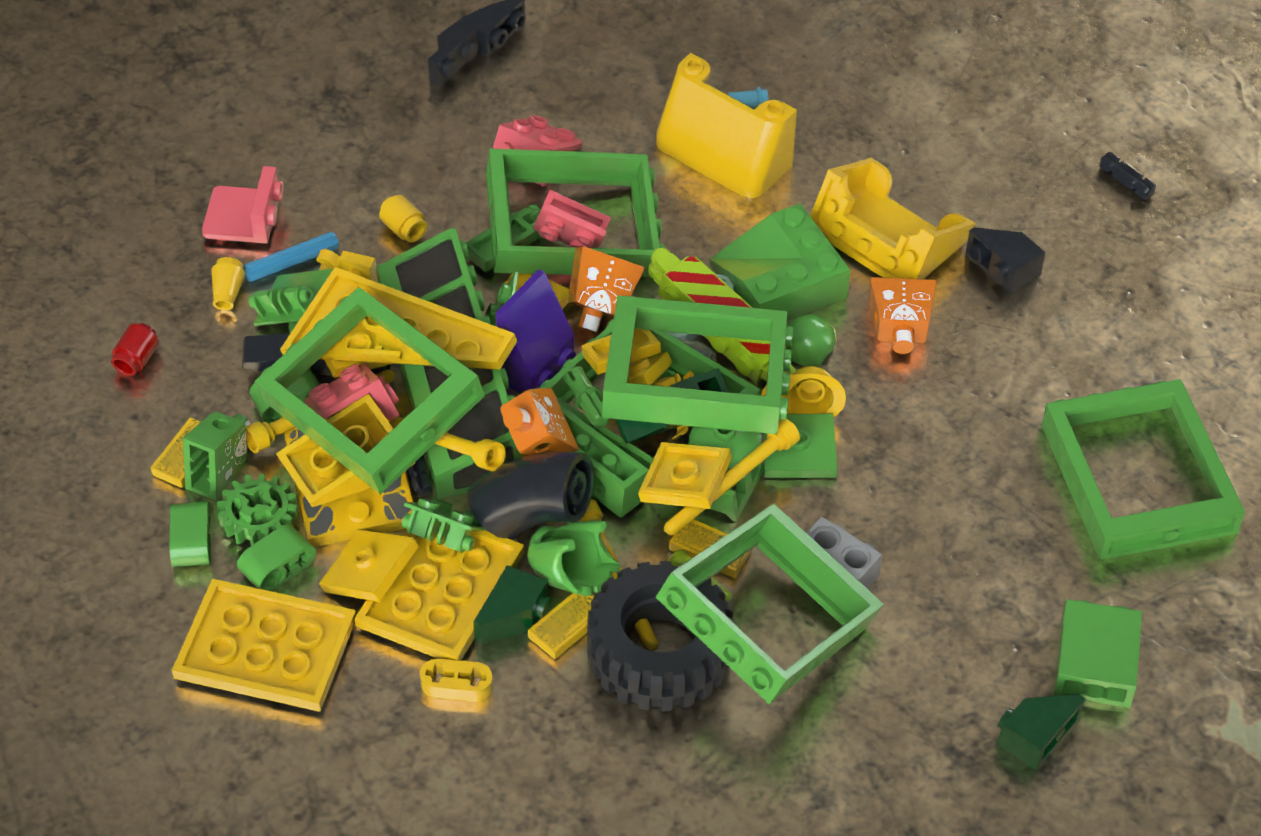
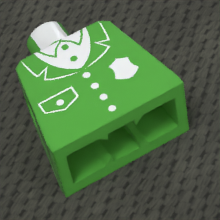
[183,412,251,501]

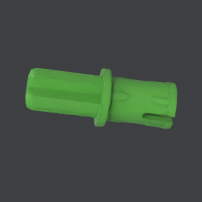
[564,367,609,428]

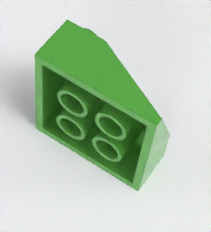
[710,203,850,320]

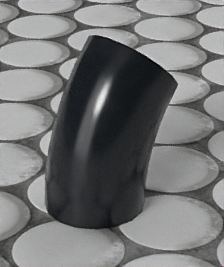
[467,451,594,539]

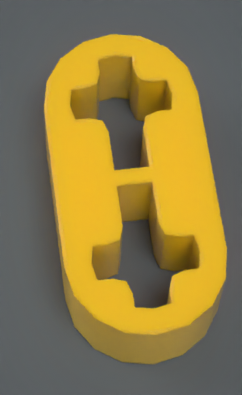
[420,659,493,702]

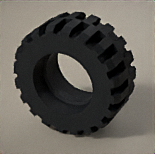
[587,561,735,712]

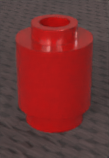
[111,323,159,376]

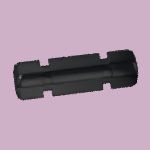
[1099,152,1157,200]
[407,454,433,498]

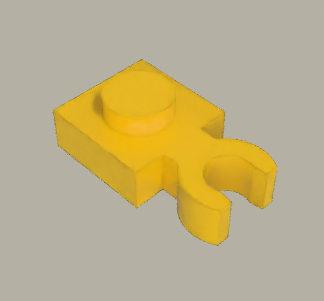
[316,249,378,282]

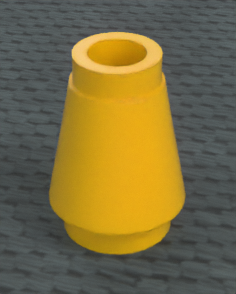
[211,257,246,311]

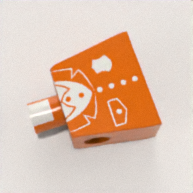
[568,246,645,333]
[868,277,936,354]
[500,388,579,456]

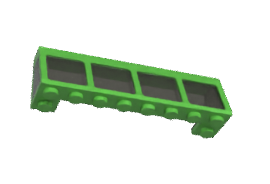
[376,228,525,499]

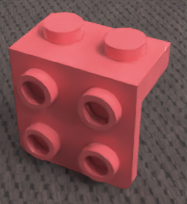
[492,115,583,186]
[202,166,283,243]
[532,190,611,248]
[304,363,400,421]

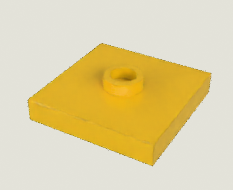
[638,442,732,509]
[319,529,419,602]

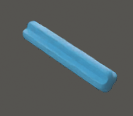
[243,232,339,282]

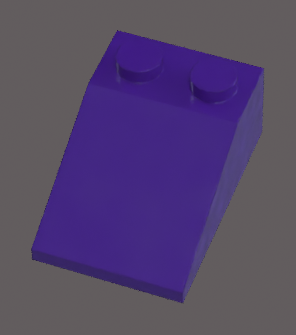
[496,269,576,394]

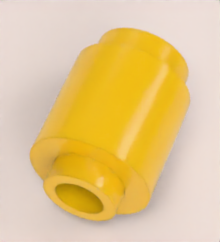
[379,195,428,243]

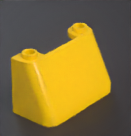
[656,53,797,198]
[810,158,976,279]

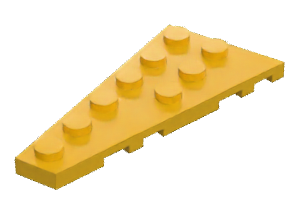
[280,267,517,370]

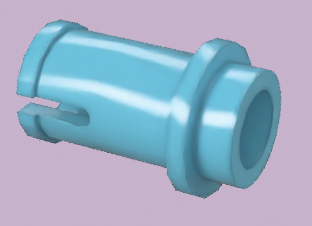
[728,87,768,110]

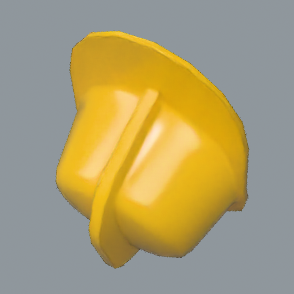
[761,366,846,417]

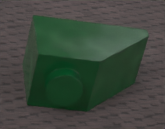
[473,565,552,646]
[998,694,1086,771]

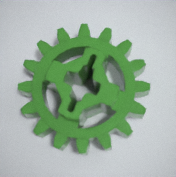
[217,473,298,546]

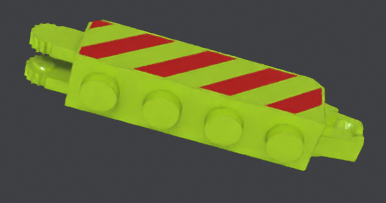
[648,247,796,384]

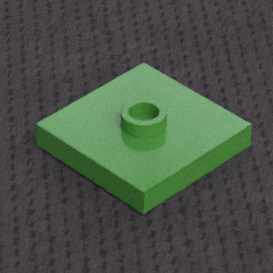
[762,414,837,478]

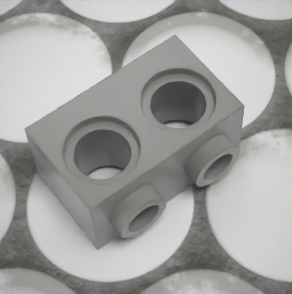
[806,516,882,589]

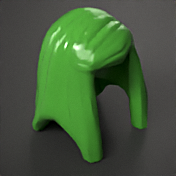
[527,521,621,596]

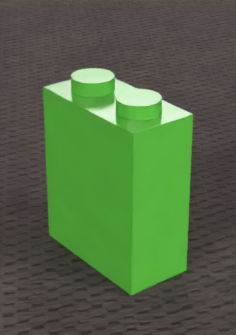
[1053,599,1142,708]

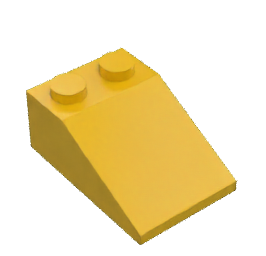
[276,394,415,508]

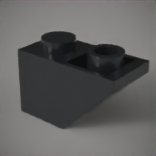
[966,227,1045,293]

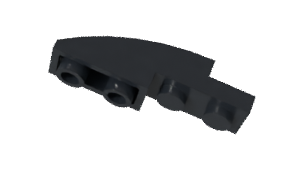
[428,0,526,88]

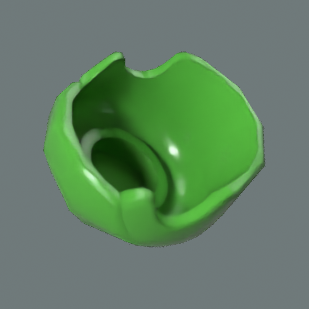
[786,314,837,366]

